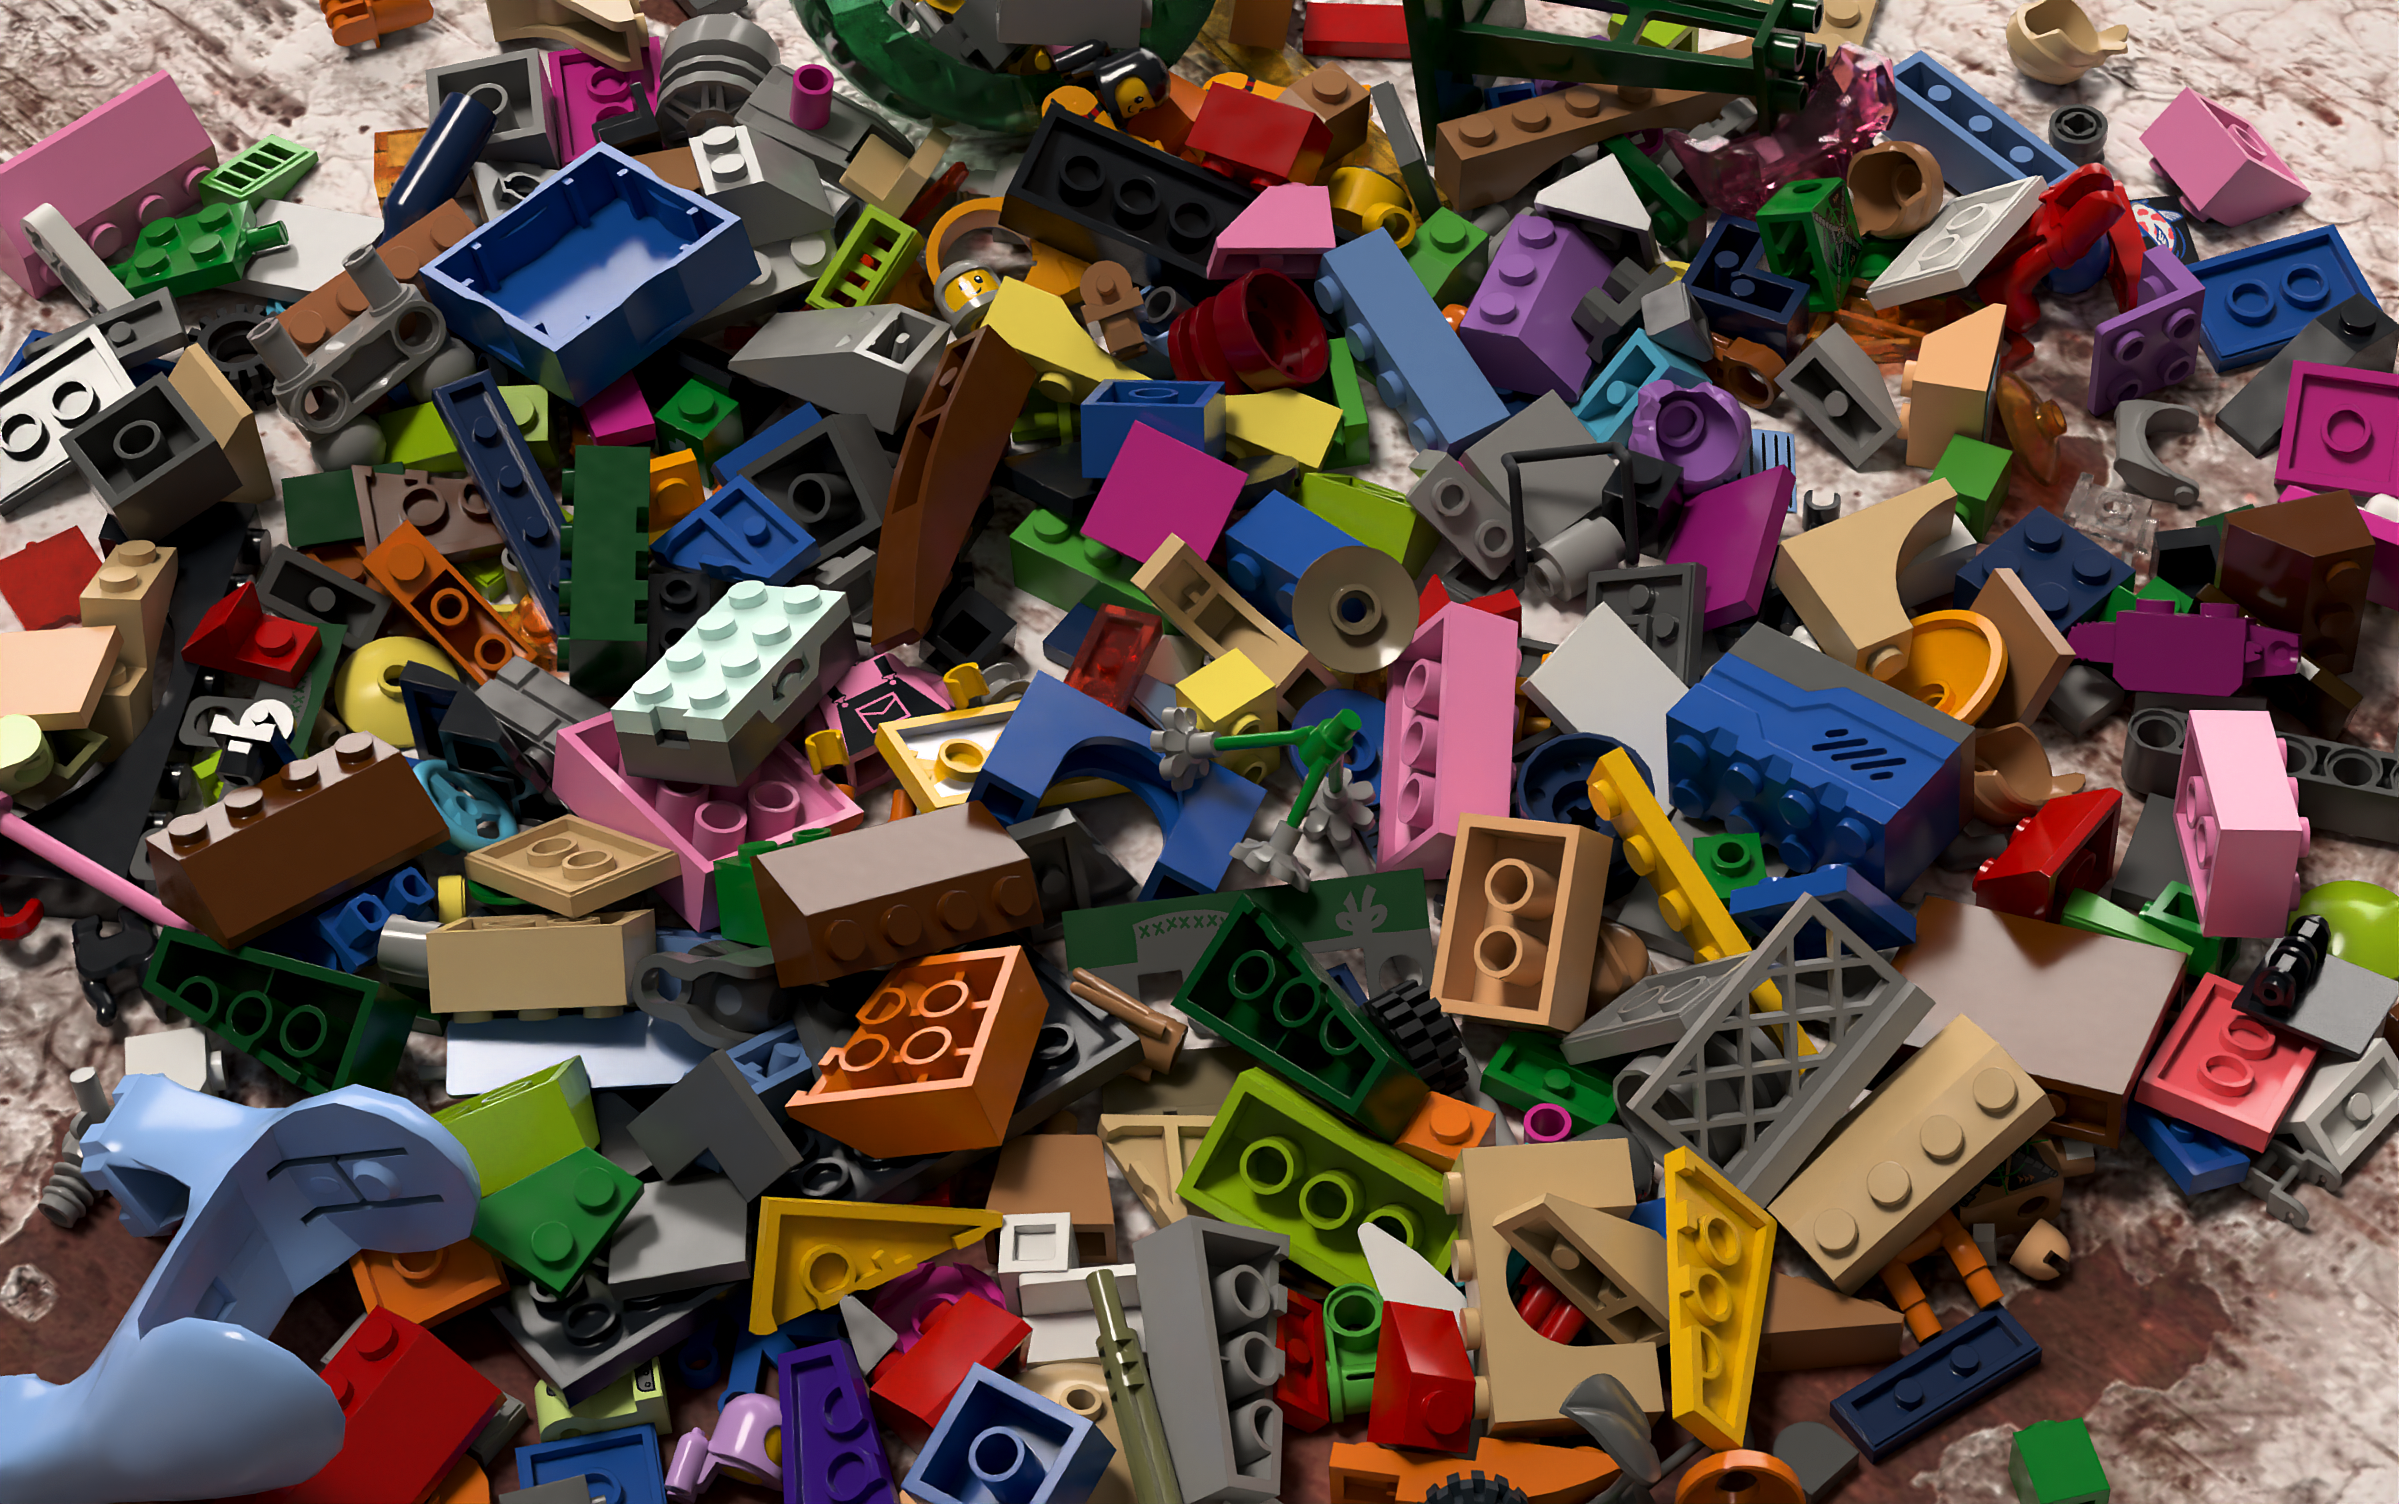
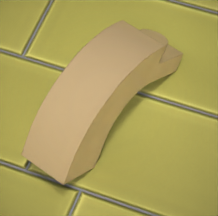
[1130,533,1342,725]

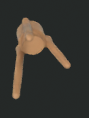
[1070,967,1189,1083]

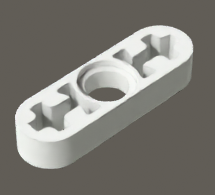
[20,203,135,317]

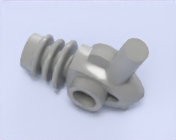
[38,1067,115,1228]

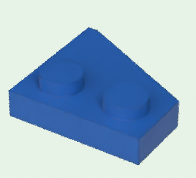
[649,474,822,587]

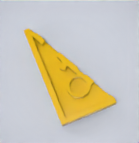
[749,1196,1003,1335]

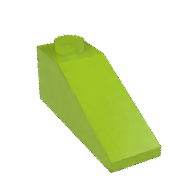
[379,385,559,473]

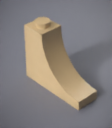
[1775,477,1958,681]

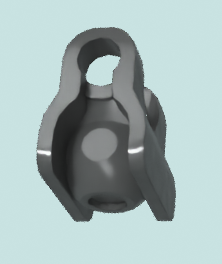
[631,940,791,1051]

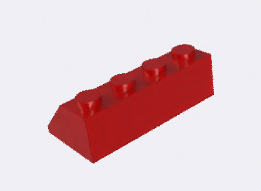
[213,1305,507,1504]

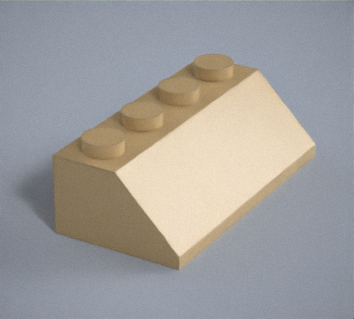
[1765,1013,2056,1296]

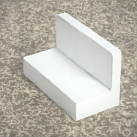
[2275,1038,2399,1177]
[1019,1263,1149,1370]

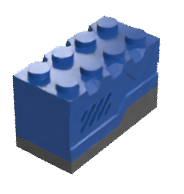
[1666,621,1976,902]

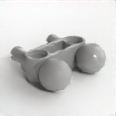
[246,243,479,473]

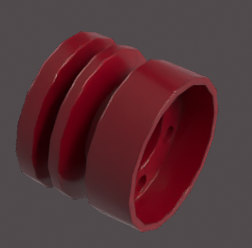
[1167,268,1329,396]

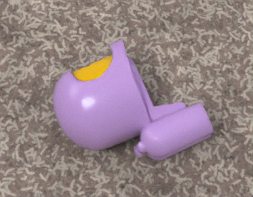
[664,1393,783,1504]

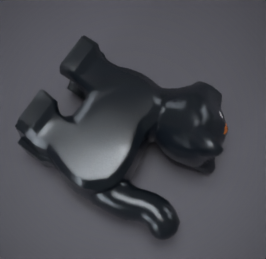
[72,906,171,1027]

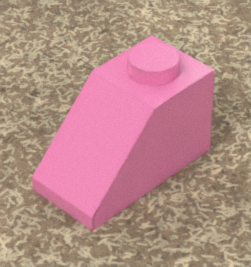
[1206,182,1336,280]

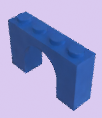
[965,670,1268,902]

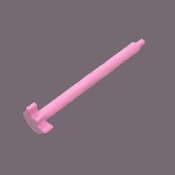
[0,790,207,936]

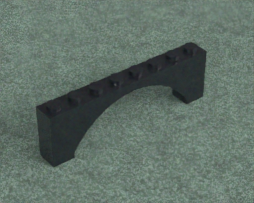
[0,501,272,923]

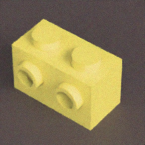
[1175,647,1280,785]

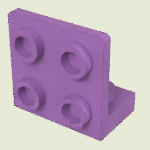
[2087,243,2206,416]

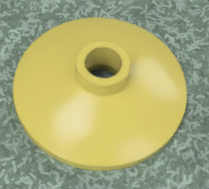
[334,636,460,749]

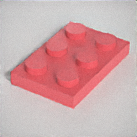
[2134,972,2324,1153]

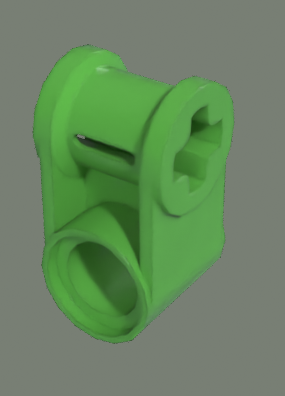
[1323,1283,1384,1424]

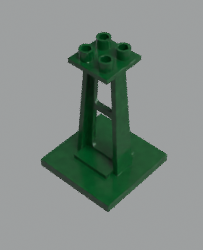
[1402,0,1827,167]

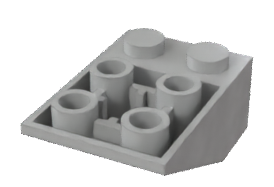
[728,303,952,435]

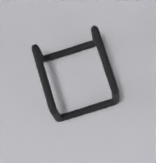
[1501,442,1640,577]

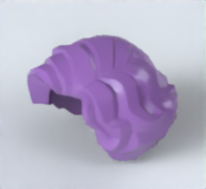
[1628,380,1752,498]

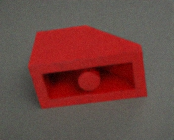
[1367,1301,1476,1453]

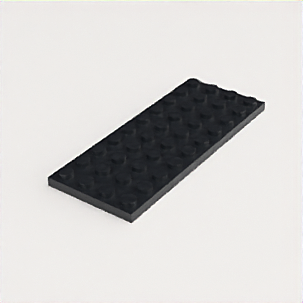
[476,931,1146,1409]

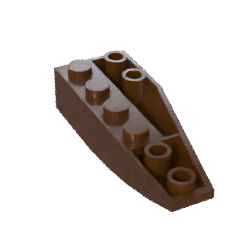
[871,324,1037,655]

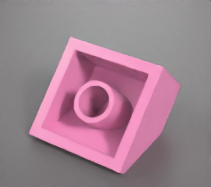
[2139,86,2311,228]

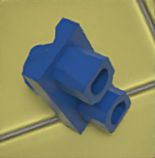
[309,867,439,975]

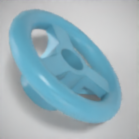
[412,759,518,856]

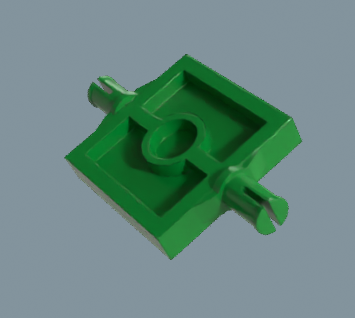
[107,200,289,299]

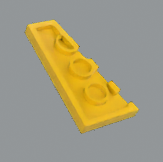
[1664,1145,1778,1453]

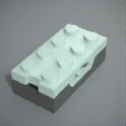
[610,580,860,787]

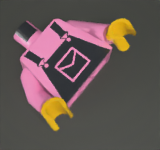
[801,653,991,797]

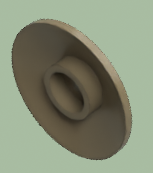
[1292,545,1420,674]

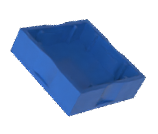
[419,141,762,408]

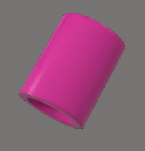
[789,64,834,130]
[1524,1103,1572,1144]

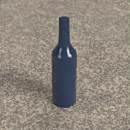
[376,92,499,249]

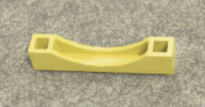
[980,276,1344,493]

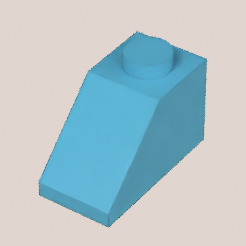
[1571,328,1713,456]

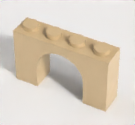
[1443,1138,1665,1439]

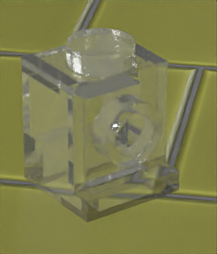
[2062,472,2160,568]

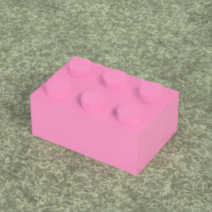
[2172,710,2310,938]

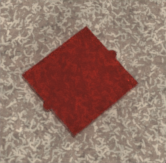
[0,525,103,631]

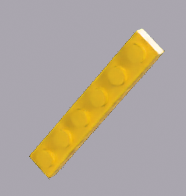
[1586,746,1819,1077]

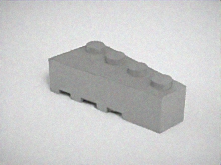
[1132,1215,1290,1504]

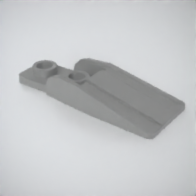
[733,64,957,239]

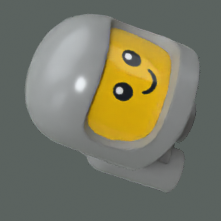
[934,260,1002,339]

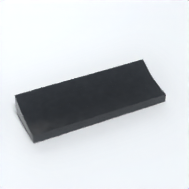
[998,103,1361,340]

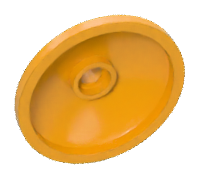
[1881,609,2008,726]

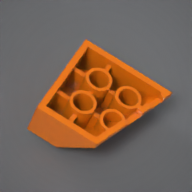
[785,945,1049,1159]

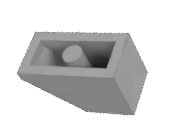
[1774,322,1902,468]

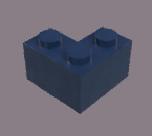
[1681,212,1811,366]

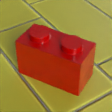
[1185,81,1334,193]

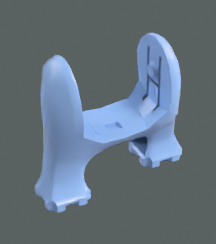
[0,1073,481,1504]

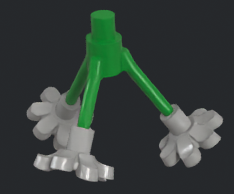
[1150,707,1376,893]

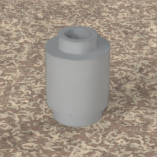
[1531,517,1627,602]

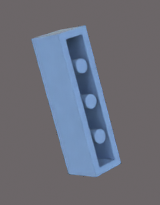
[1874,50,2079,209]
[1314,226,1511,461]

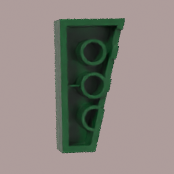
[557,445,651,697]
[1170,892,1430,1145]
[142,925,420,1096]

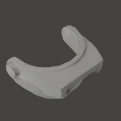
[2113,399,2200,505]

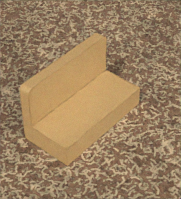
[839,125,953,220]

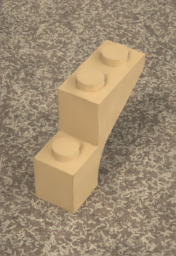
[486,0,650,72]
[79,540,178,763]

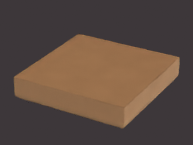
[1969,568,2077,729]

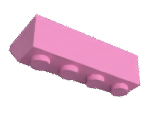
[0,69,219,300]
[1376,601,1522,880]

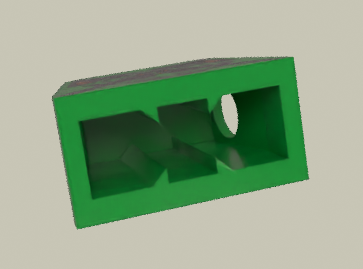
[1755,177,1863,313]

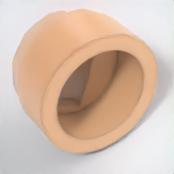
[2009,1218,2071,1280]

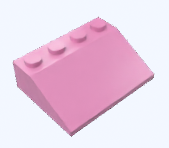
[552,711,864,934]

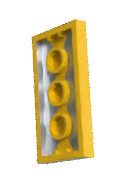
[874,687,1131,814]

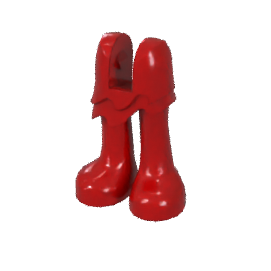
[1976,163,2126,334]

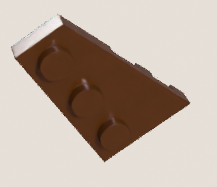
[351,465,506,581]

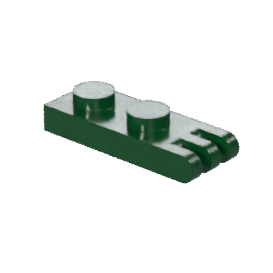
[1597,134,1707,263]

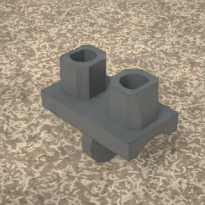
[1571,256,1678,364]

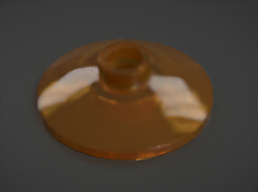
[1996,371,2067,487]

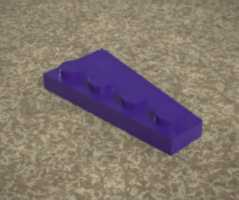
[778,1339,900,1504]

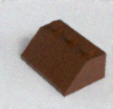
[2214,489,2376,676]

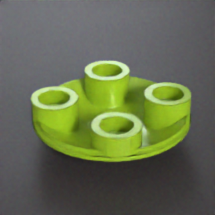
[2287,880,2399,982]

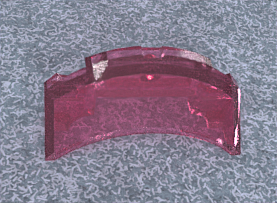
[1664,41,1899,223]

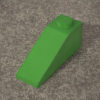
[1339,206,1489,387]

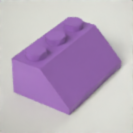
[1460,213,1620,403]

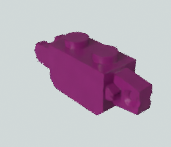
[2066,599,2302,697]

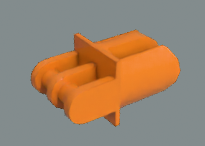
[319,0,434,49]

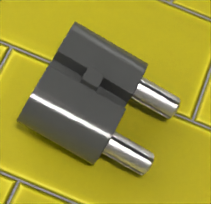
[910,0,1034,103]

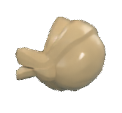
[2006,0,2129,85]

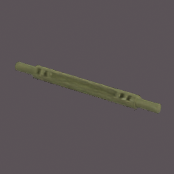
[1086,1269,1183,1504]

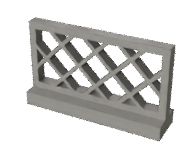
[1626,891,1936,1209]

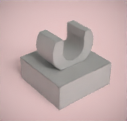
[814,546,878,624]

